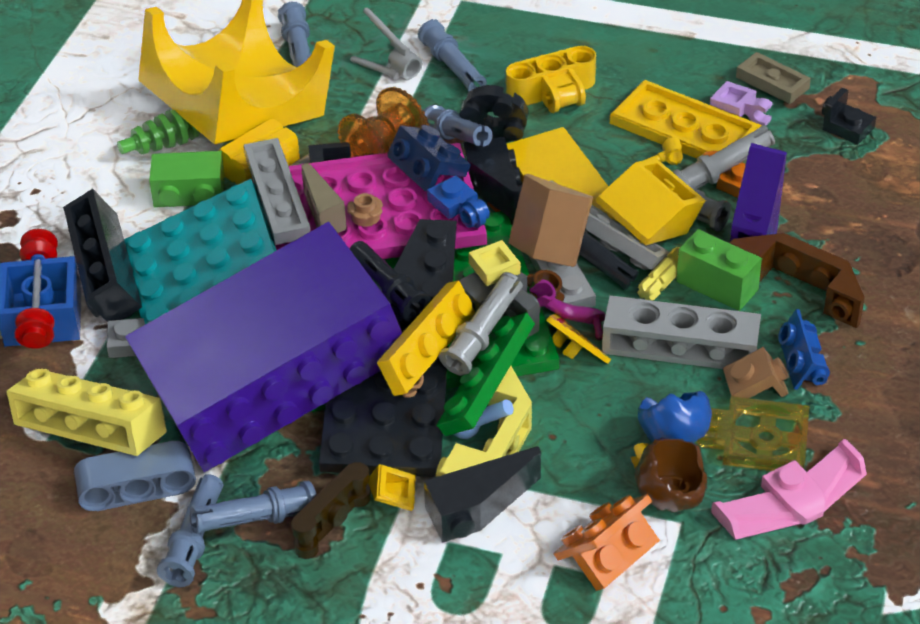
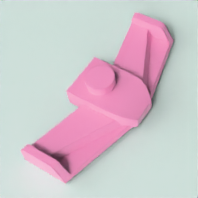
[711,439,867,540]

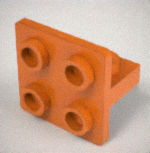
[553,494,660,591]

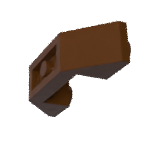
[730,233,865,328]

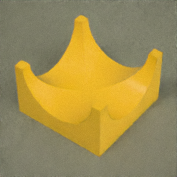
[138,0,335,145]

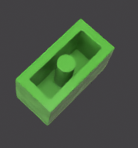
[149,151,225,208]
[676,229,762,311]

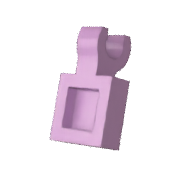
[710,81,772,125]

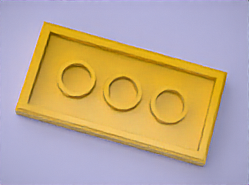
[610,80,762,159]
[507,127,609,213]

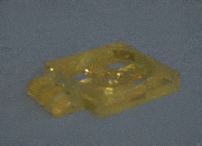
[697,396,810,471]

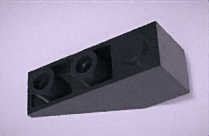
[463,137,522,220]

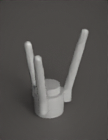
[350,8,422,80]

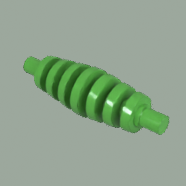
[117,109,200,155]

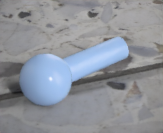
[453,399,514,439]

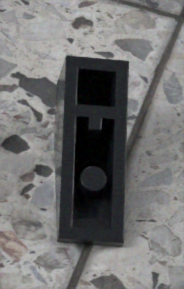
[424,446,541,543]

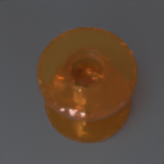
[337,87,429,157]

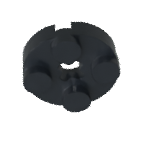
[459,85,529,143]

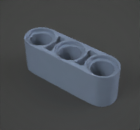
[74,441,196,511]

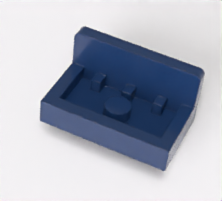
[387,125,471,191]

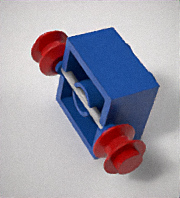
[0,229,82,349]

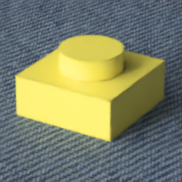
[469,240,520,286]

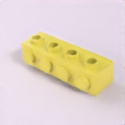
[6,369,167,456]

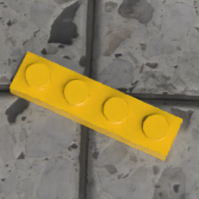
[377,280,475,396]

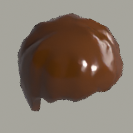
[634,438,708,513]

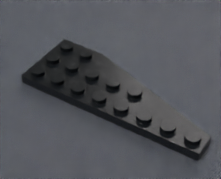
[319,219,457,477]

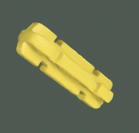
[638,247,680,301]

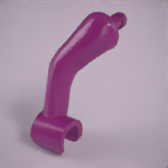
[529,280,606,340]

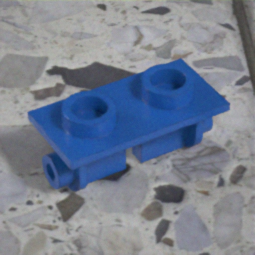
[778,309,830,390]

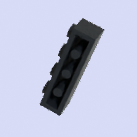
[63,188,142,322]

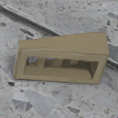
[301,163,347,233]

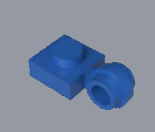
[427,175,490,228]

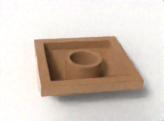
[508,174,593,267]

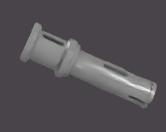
[672,125,775,190]
[439,272,523,376]

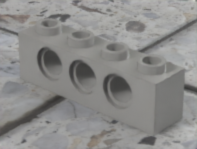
[602,295,761,369]

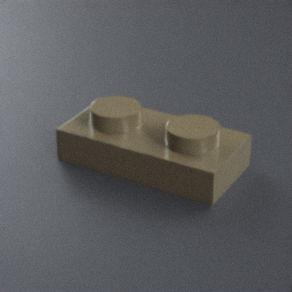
[736,52,811,104]

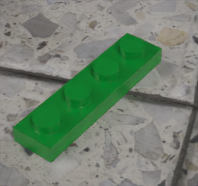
[436,312,535,436]

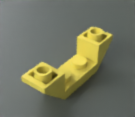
[436,366,532,477]

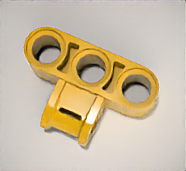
[506,46,596,113]

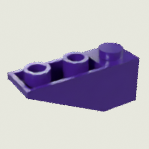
[730,143,787,242]

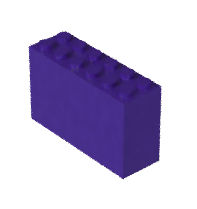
[125,221,402,473]

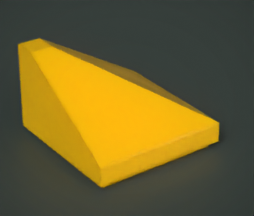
[368,464,416,511]

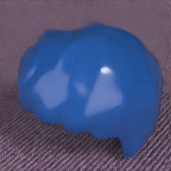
[638,391,712,443]

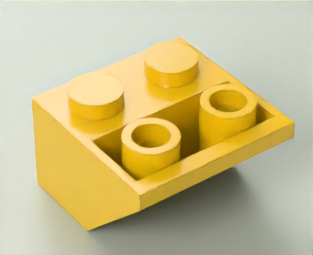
[595,158,706,245]

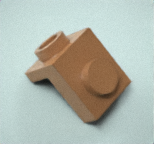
[723,347,789,404]

